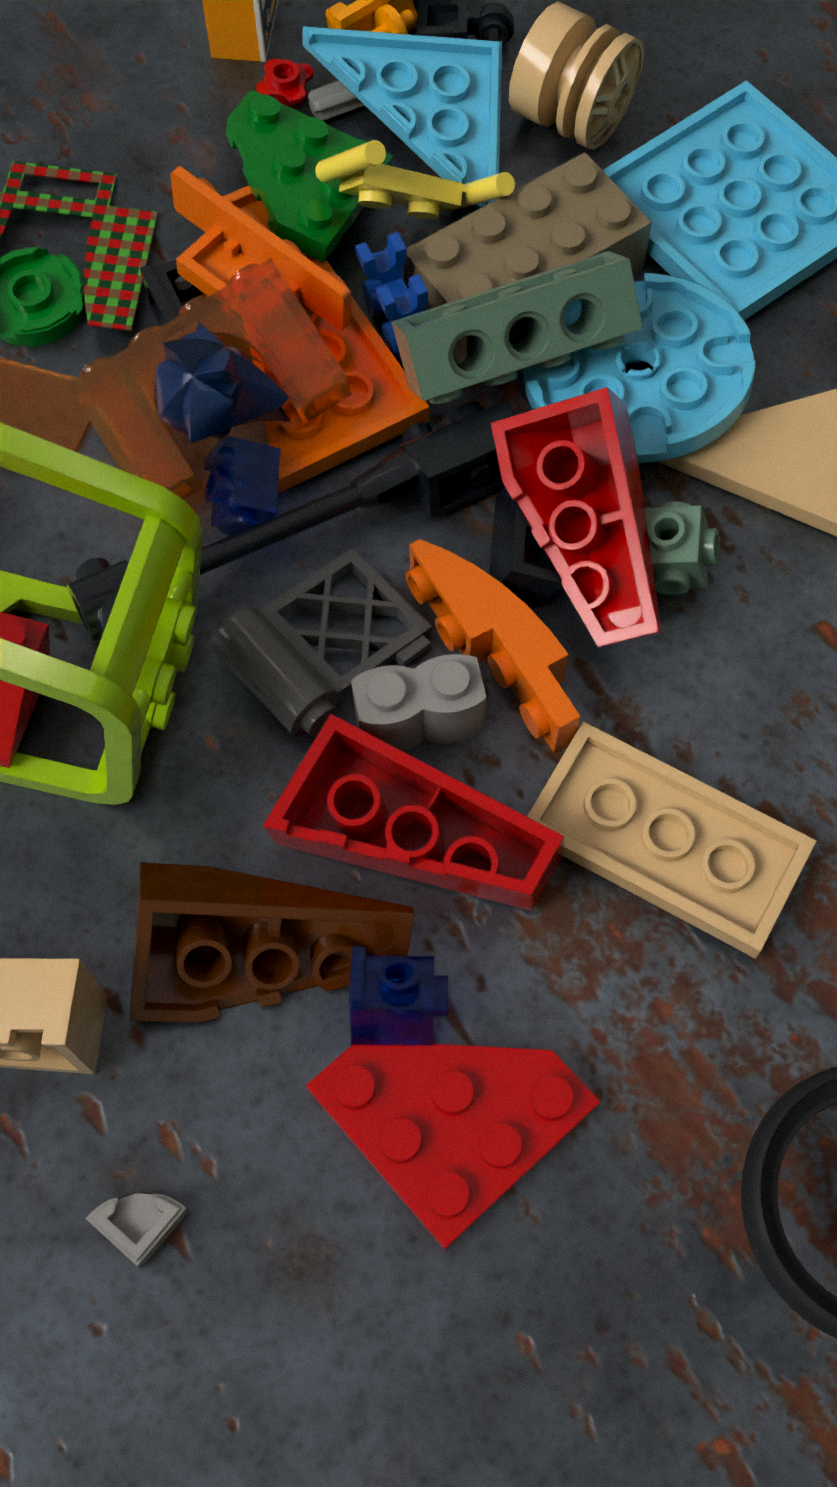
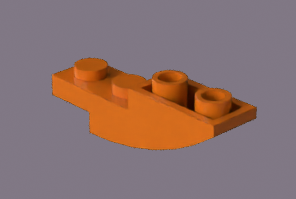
[405,539,581,753]

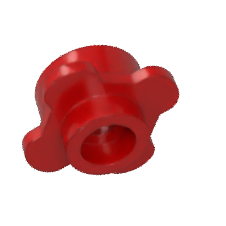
[256,59,314,109]

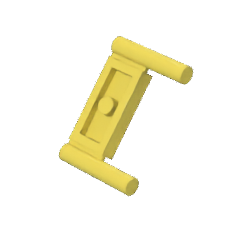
[315,140,515,219]

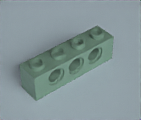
[392,251,643,404]

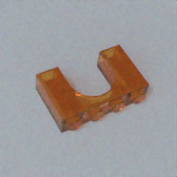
[68,258,352,500]

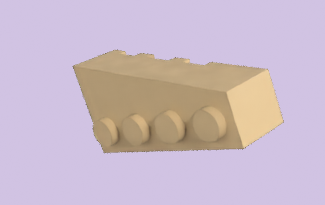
[0,958,108,1074]

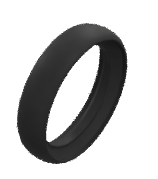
[741,1066,837,1338]

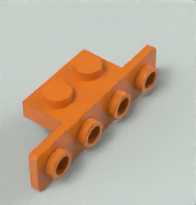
[170,166,351,336]

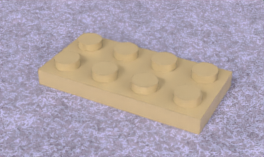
[527,721,817,959]

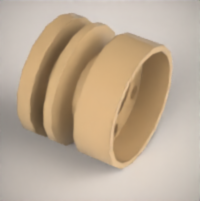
[509,1,645,150]

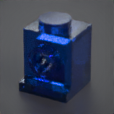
[204,434,281,536]
[349,946,448,1045]

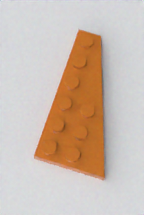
[223,185,430,494]

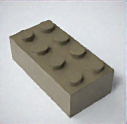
[403,152,652,362]

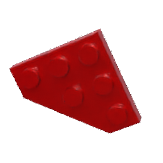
[305,1039,600,1251]

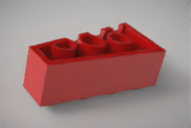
[263,714,564,911]

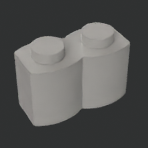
[351,654,487,752]

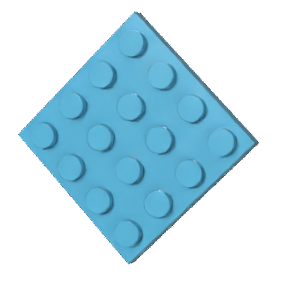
[602,80,837,320]

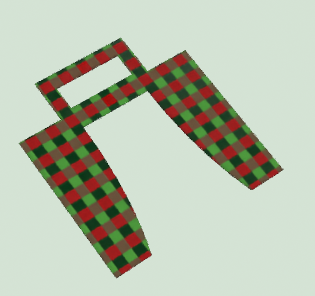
[0,161,158,331]

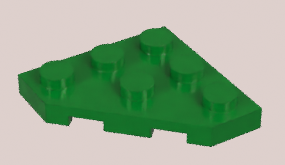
[226,89,393,263]

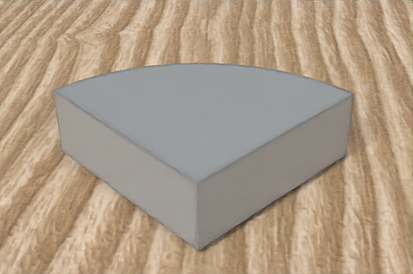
[85,1193,190,1268]

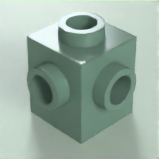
[645,501,720,595]

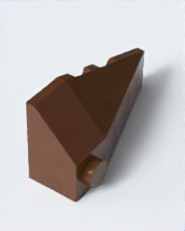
[130,862,415,1023]

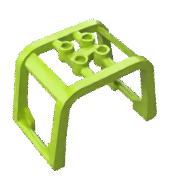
[0,422,203,805]

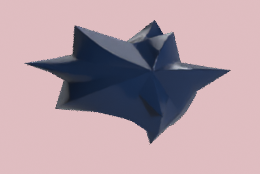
[154,321,291,444]

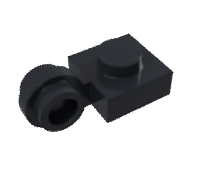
[416,0,514,47]

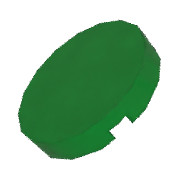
[0,247,86,347]

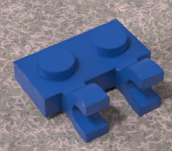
[355,232,428,358]

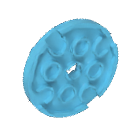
[524,273,756,463]

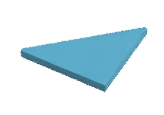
[302,26,502,211]

